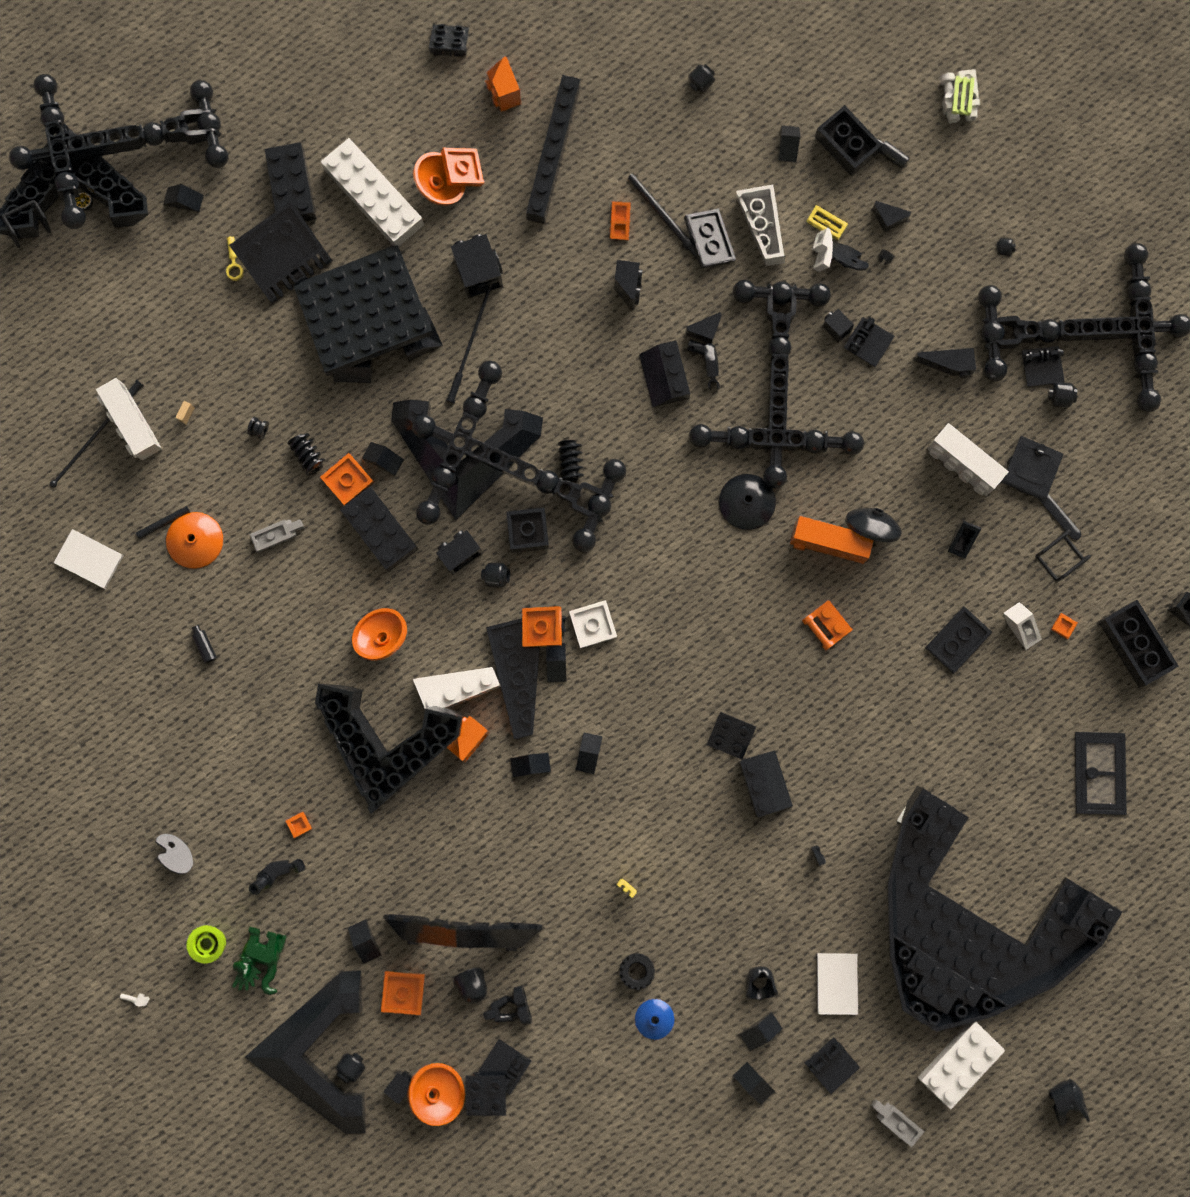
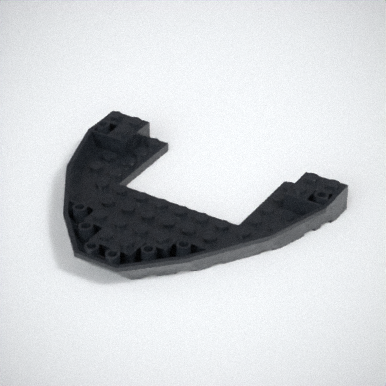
[887,786,1122,1031]

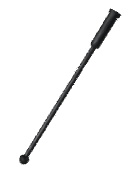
[446,284,492,404]
[50,379,144,488]

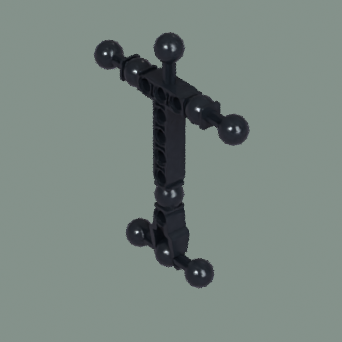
[9,74,229,229]
[978,243,1190,412]
[689,279,864,489]
[412,361,627,552]

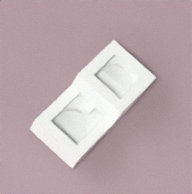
[812,228,832,272]

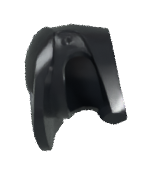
[1048,1079,1090,1126]

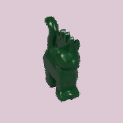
[232,926,287,996]

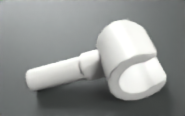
[120,993,150,1006]

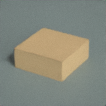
[175,401,194,424]

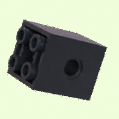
[451,234,503,298]

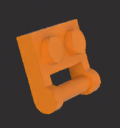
[802,600,853,651]

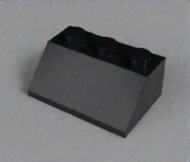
[639,340,690,408]
[738,750,793,818]

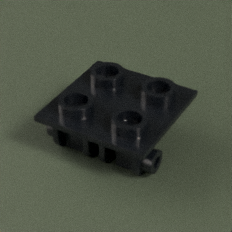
[429,24,469,57]
[843,317,895,367]
[1022,346,1065,387]
[707,712,757,759]
[805,1037,860,1094]
[478,1039,532,1095]
[465,1072,506,1116]

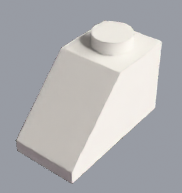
[1004,603,1042,650]

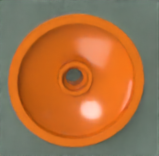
[413,152,466,206]
[166,512,223,569]
[352,608,407,661]
[408,1063,465,1126]

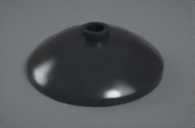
[719,474,776,530]
[845,508,902,542]

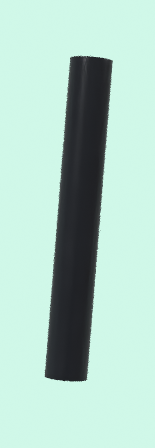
[136,506,190,539]

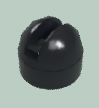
[878,249,895,265]

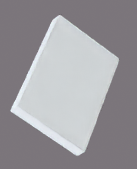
[54,529,124,589]
[817,953,858,1015]

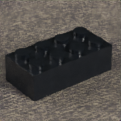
[264,142,317,222]
[340,486,419,572]
[1098,600,1179,687]

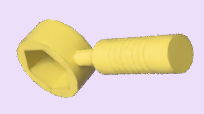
[226,237,244,281]

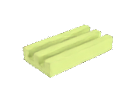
[952,76,975,116]

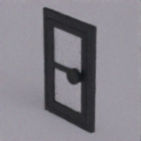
[1075,732,1127,815]

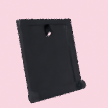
[1001,436,1064,501]

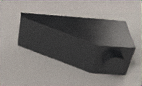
[914,348,976,378]

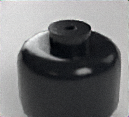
[997,238,1016,256]

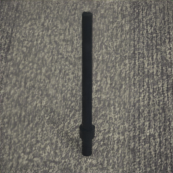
[627,173,698,261]

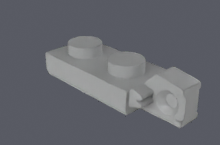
[249,519,305,553]
[871,1099,924,1147]

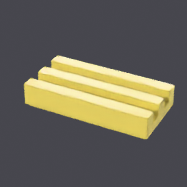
[806,205,848,240]
[617,879,637,898]

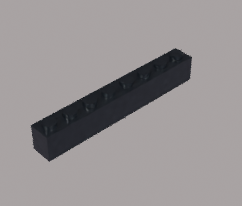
[526,75,580,224]

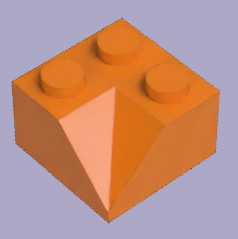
[485,57,521,112]
[447,716,490,763]

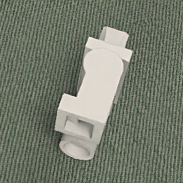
[940,69,980,123]

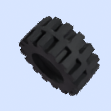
[619,953,655,990]

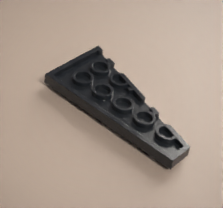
[486,618,540,740]

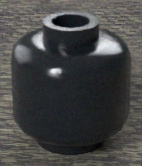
[688,64,715,92]
[1048,382,1077,407]
[481,563,511,588]
[335,1052,365,1084]

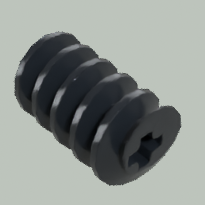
[287,433,325,476]
[558,440,584,481]

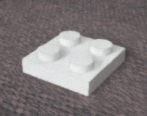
[569,600,617,649]

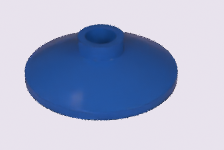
[635,999,674,1040]

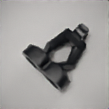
[483,985,532,1025]

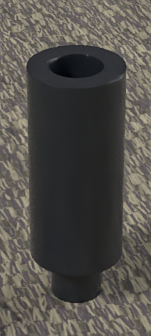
[878,139,910,169]
[192,625,217,664]

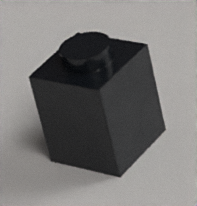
[823,309,854,343]
[383,1070,413,1104]

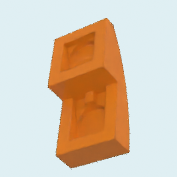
[610,201,631,240]

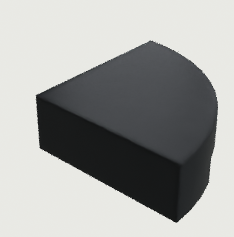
[811,845,826,866]

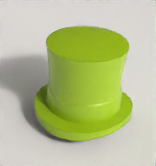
[186,925,226,964]

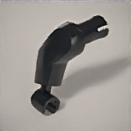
[687,339,720,390]
[249,859,305,895]

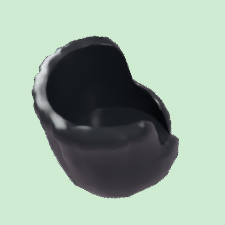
[746,966,778,1000]
[453,968,487,1004]

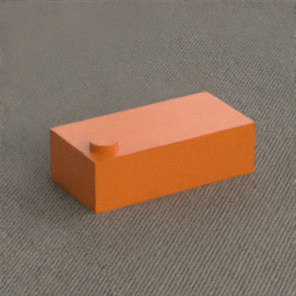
[790,516,874,564]

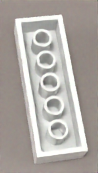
[321,138,424,247]

